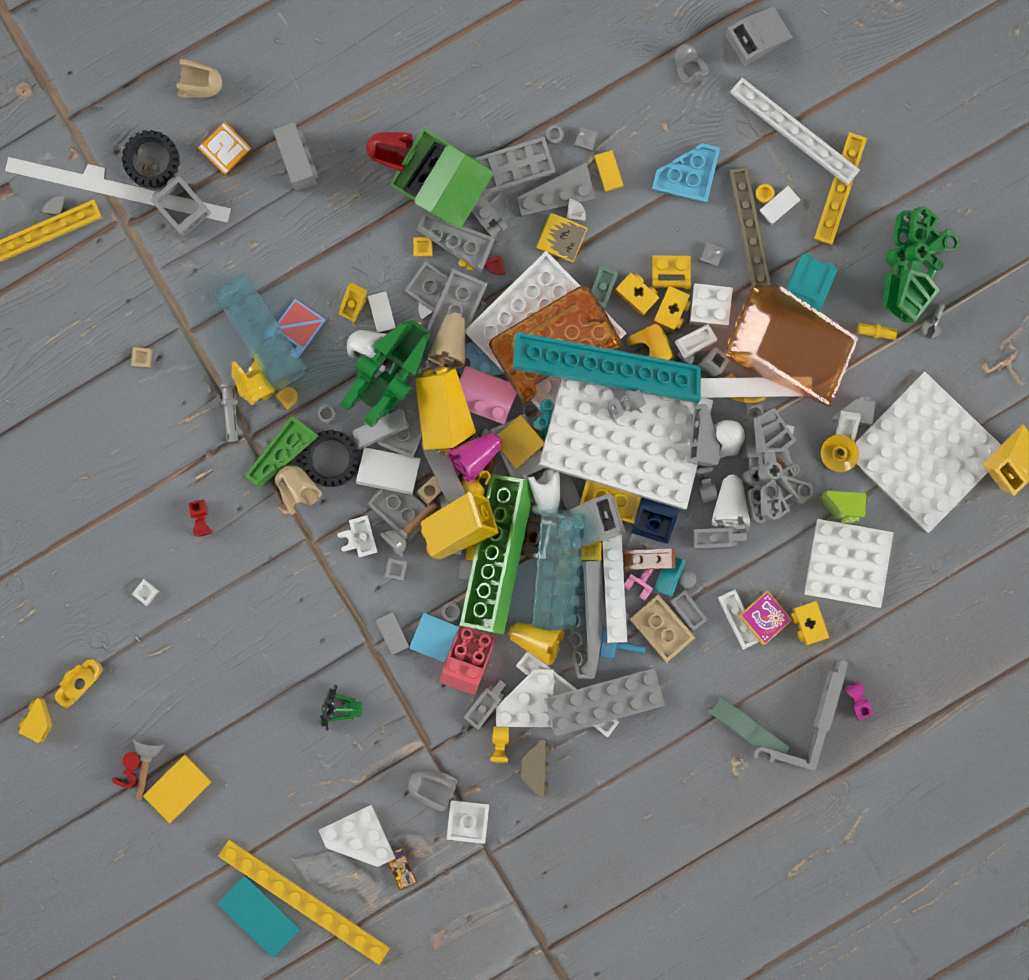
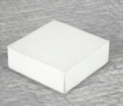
[132,579,159,606]

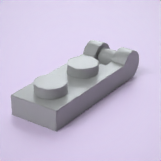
[471,194,508,237]

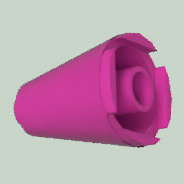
[447,433,502,483]

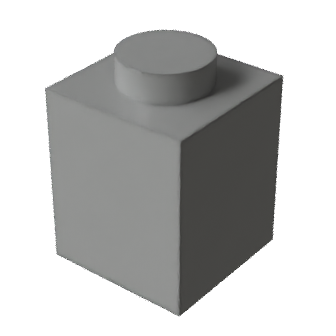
[697,347,730,378]

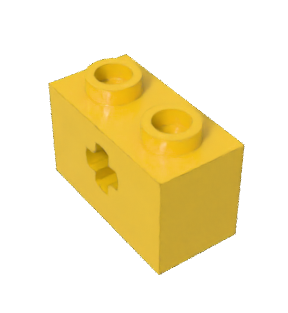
[615,273,659,317]
[653,286,691,333]
[791,601,829,645]

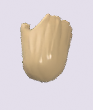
[176,59,222,98]
[275,465,322,516]

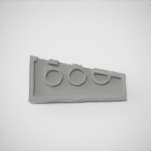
[517,163,595,217]
[417,212,495,273]

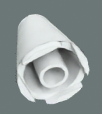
[711,475,750,530]

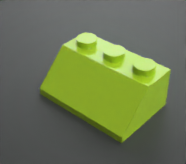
[818,491,866,524]

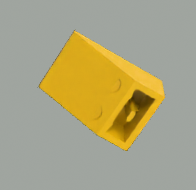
[982,424,1029,496]

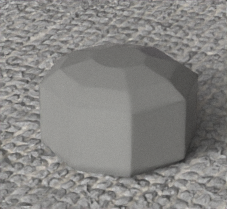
[317,404,337,424]
[678,570,696,588]

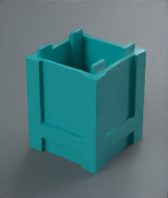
[780,253,838,318]

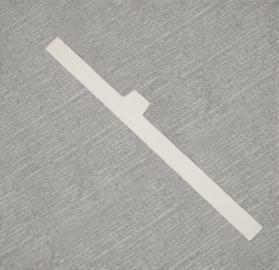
[5,157,231,223]

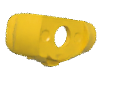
[55,659,103,708]

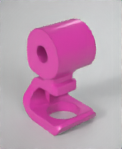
[843,681,873,721]

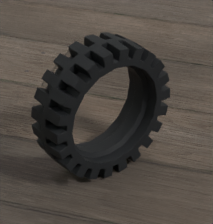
[122,130,180,188]
[302,430,359,487]

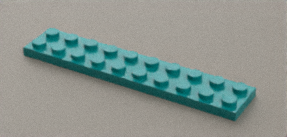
[513,332,701,403]

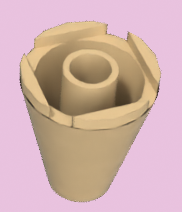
[427,313,465,368]

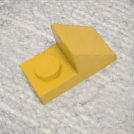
[338,282,368,323]

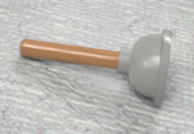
[380,502,437,557]
[133,736,164,801]

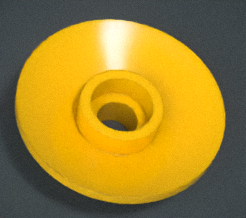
[821,435,859,472]

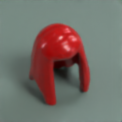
[366,132,413,172]

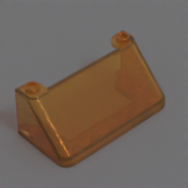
[489,285,623,404]

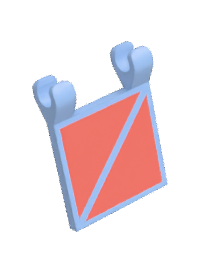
[266,299,326,362]

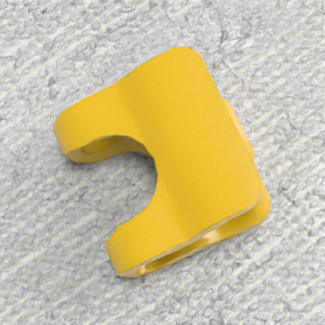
[626,324,675,361]

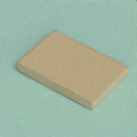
[629,594,696,663]

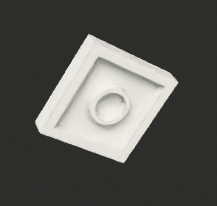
[446,800,489,844]

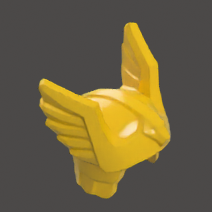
[231,354,274,405]

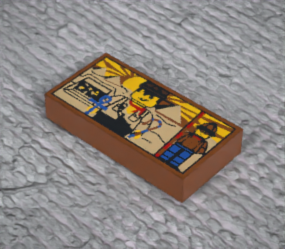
[388,846,418,890]

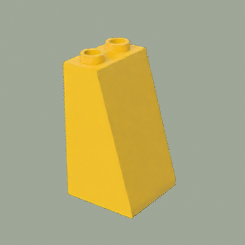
[415,367,476,450]
[420,491,499,560]

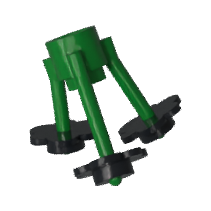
[319,684,362,731]

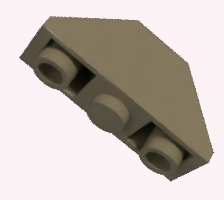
[521,739,549,799]

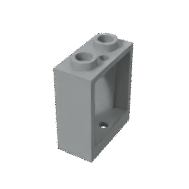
[150,176,211,237]

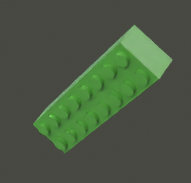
[460,474,533,634]

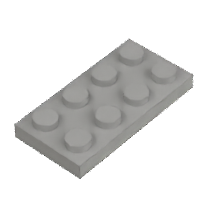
[474,137,556,196]

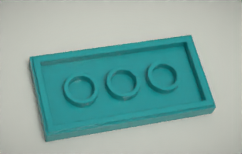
[218,875,301,958]

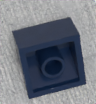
[631,497,679,544]

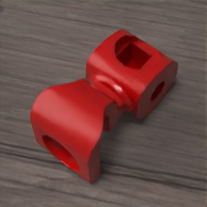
[189,499,214,537]
[112,752,141,788]

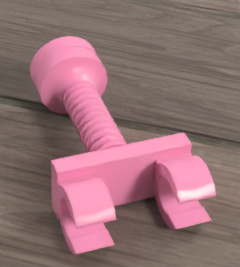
[624,548,656,601]

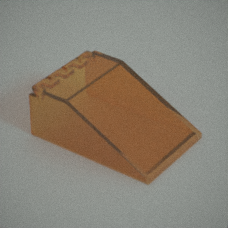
[724,285,859,407]

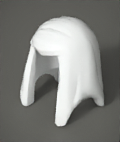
[347,330,387,372]
[714,420,745,458]
[522,469,560,516]

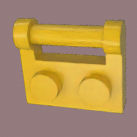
[652,255,691,290]

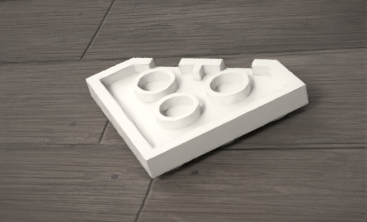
[496,668,554,727]
[319,805,396,867]

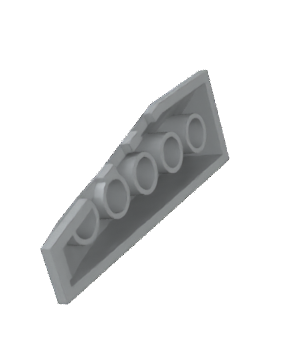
[558,561,603,679]

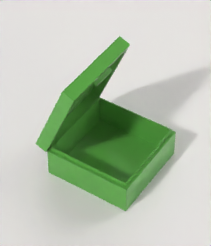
[389,127,494,228]

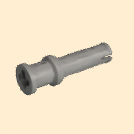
[220,384,239,442]

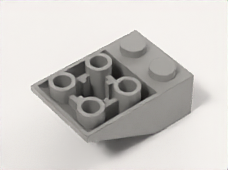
[725,6,793,66]
[560,493,626,551]

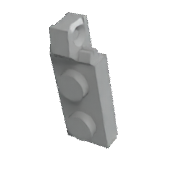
[693,528,747,549]
[463,680,507,730]

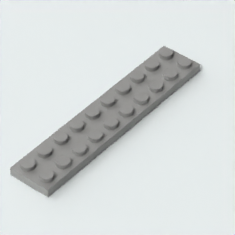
[377,269,488,459]

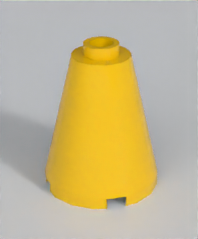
[508,622,564,666]

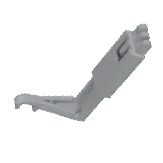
[753,660,848,771]

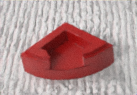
[484,256,506,275]

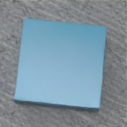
[409,613,459,663]

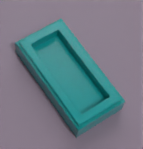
[653,557,686,597]

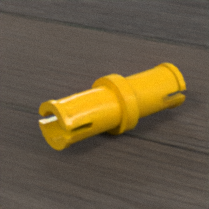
[857,322,897,341]

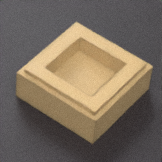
[131,347,153,368]

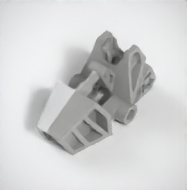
[741,408,813,524]

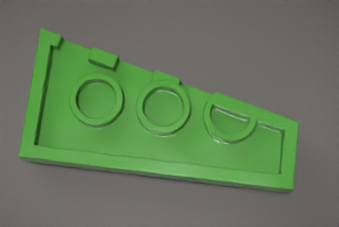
[245,416,318,488]

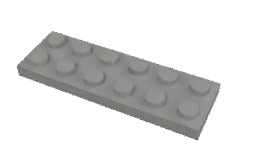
[544,668,665,736]

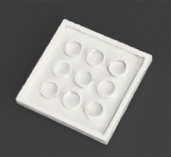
[804,519,894,608]

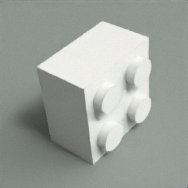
[689,283,733,329]

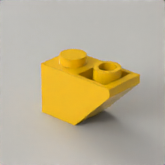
[18,697,52,743]

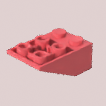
[439,626,496,695]

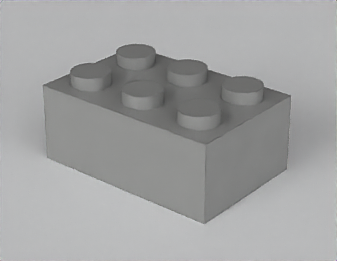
[273,122,319,192]

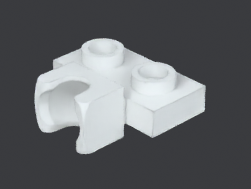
[337,515,378,558]

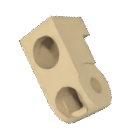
[416,476,442,506]

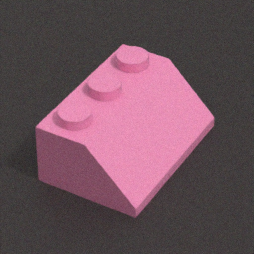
[459,366,519,424]

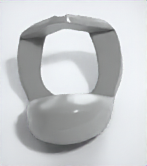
[675,44,709,85]

